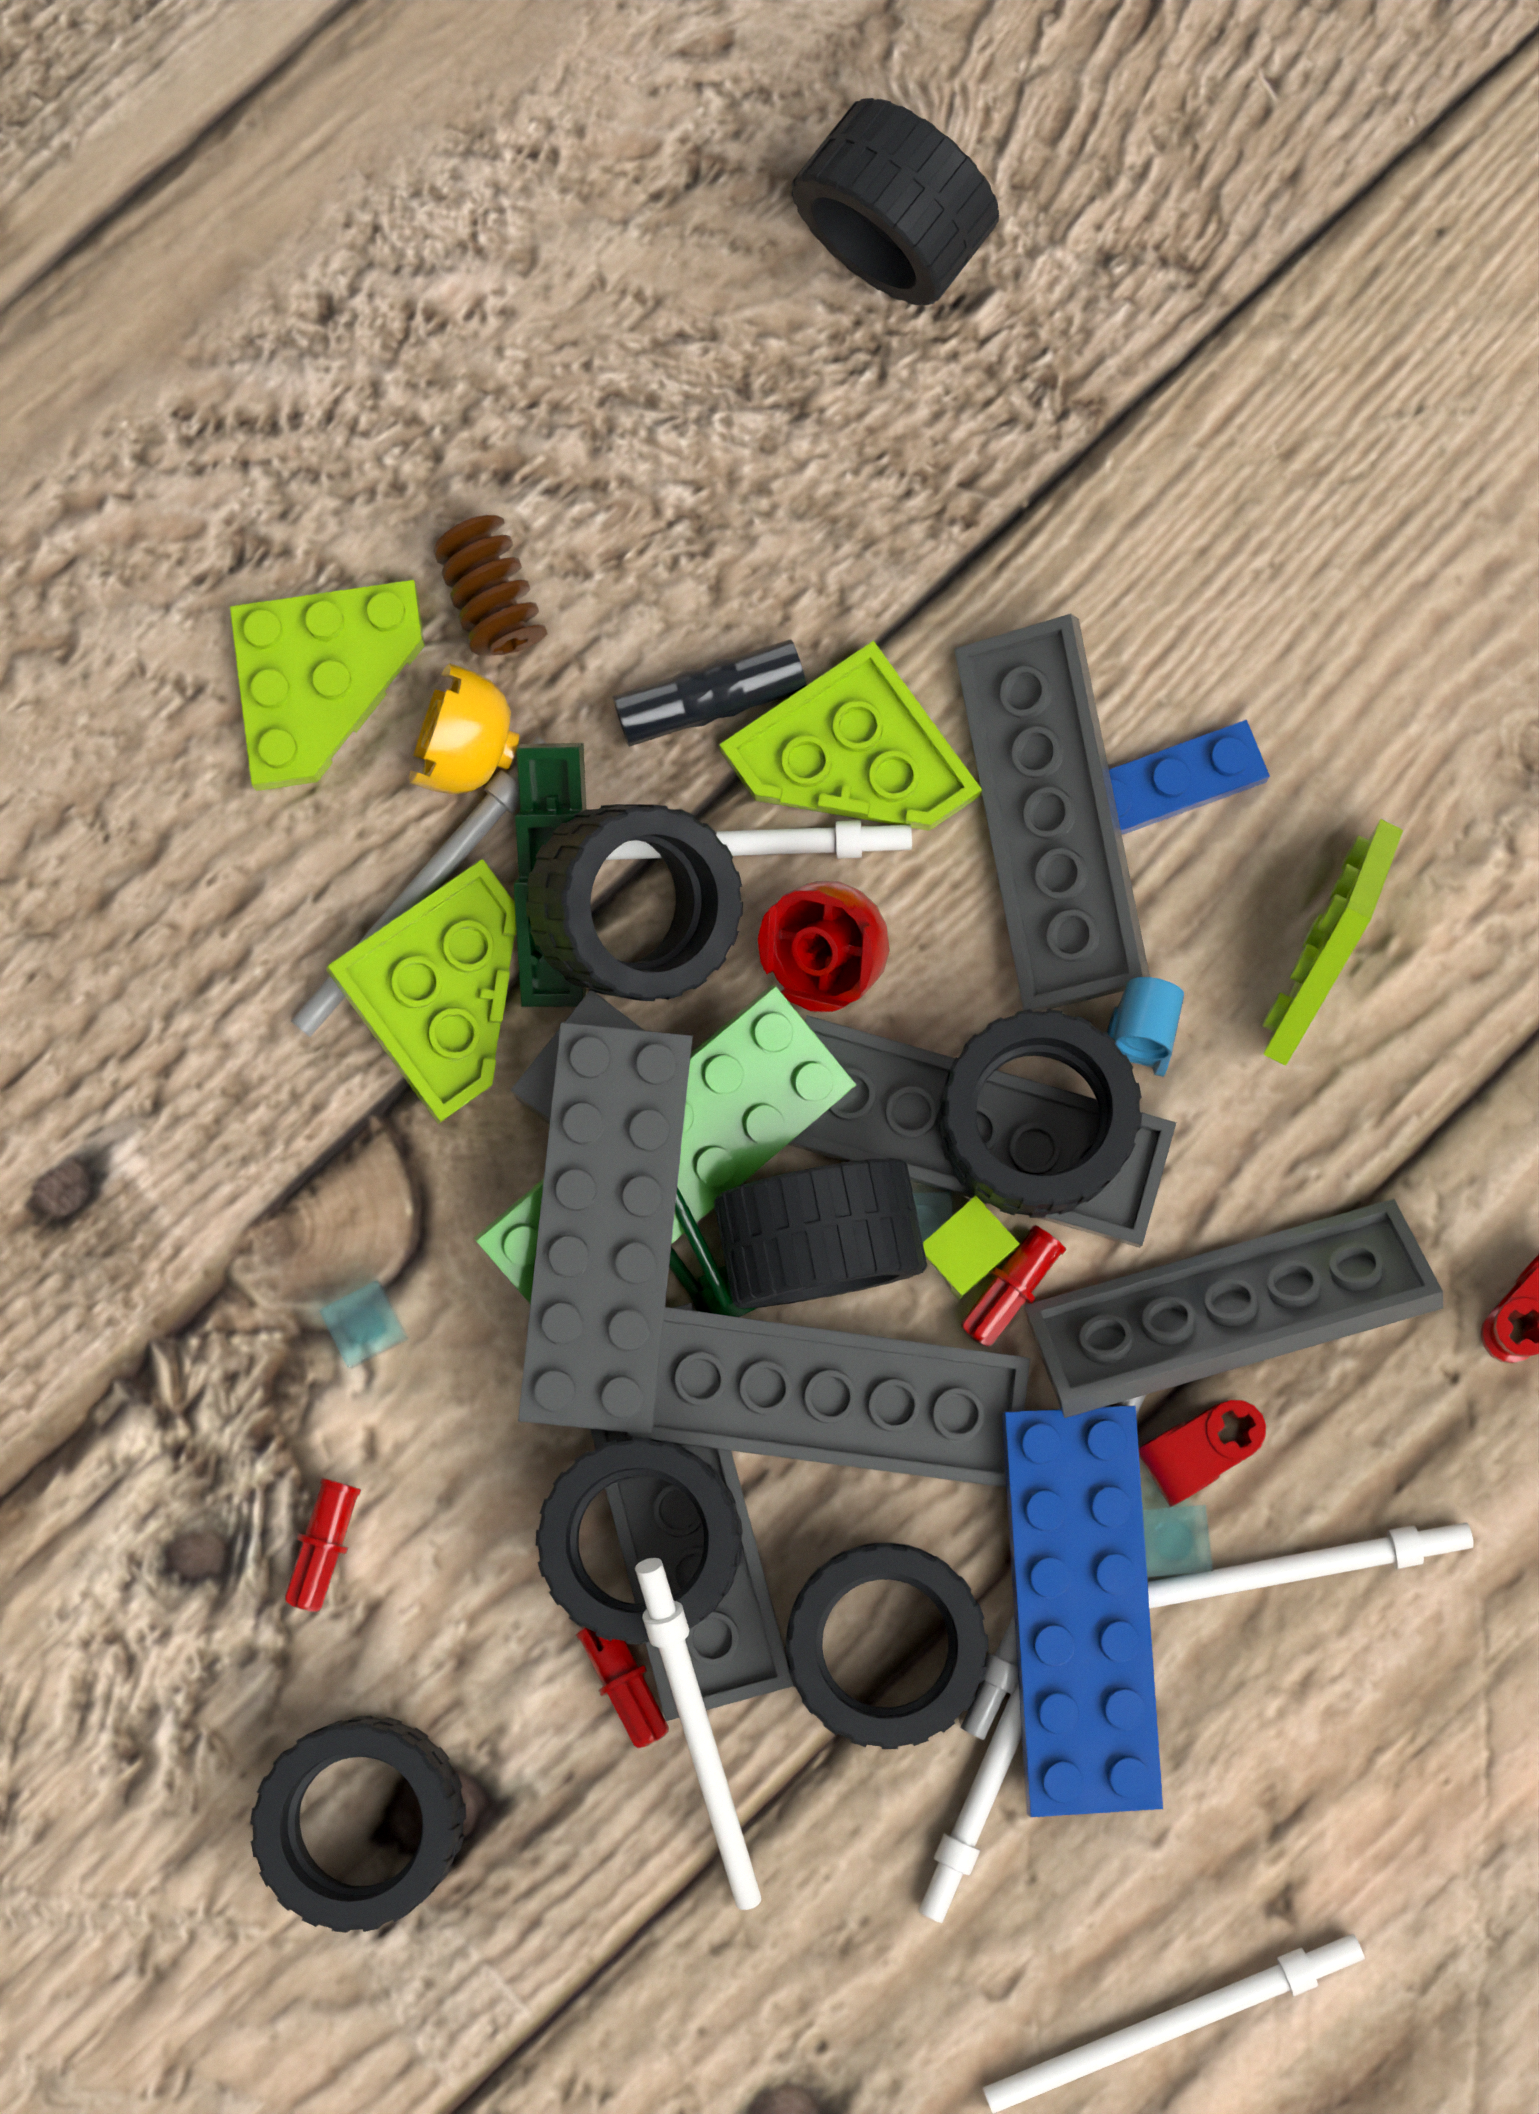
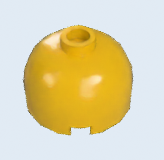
[409,663,519,795]

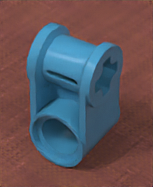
[1107,977,1184,1077]

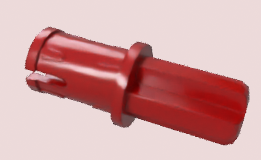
[961,1225,1067,1347]
[285,1478,361,1612]
[575,1628,669,1748]

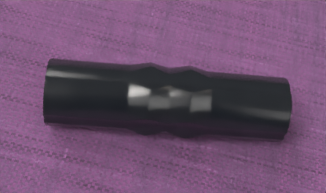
[612,639,807,747]

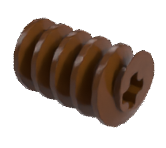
[433,515,548,656]

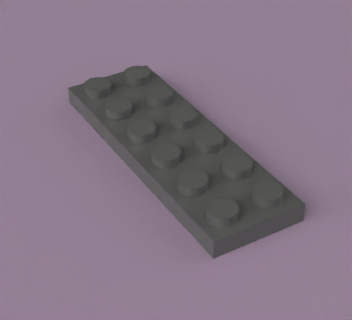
[954,613,1150,1012]
[787,1015,1177,1248]
[518,1022,693,1434]
[1025,1199,1443,1418]
[590,1302,794,1721]
[625,1307,1030,1488]

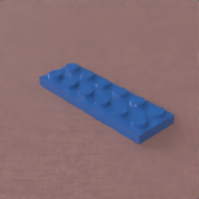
[1002,1405,1163,1817]

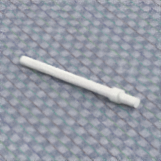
[606,820,912,860]
[1148,1522,1473,1609]
[635,1558,761,1910]
[918,1684,1022,1923]
[983,1934,1365,2114]

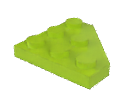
[230,580,425,791]
[719,640,982,831]
[1262,819,1403,1066]
[326,859,517,1124]

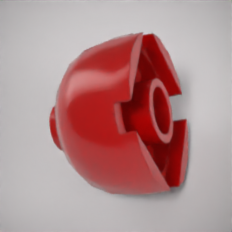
[757,881,890,1012]

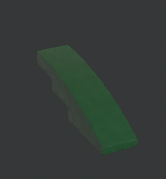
[514,743,587,1007]

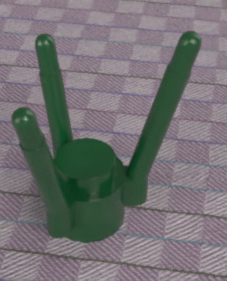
[669,1187,757,1317]

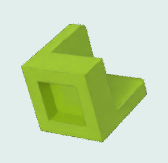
[923,1196,1020,1300]

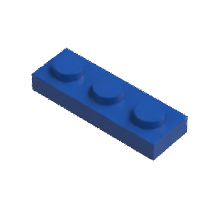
[1109,720,1270,835]

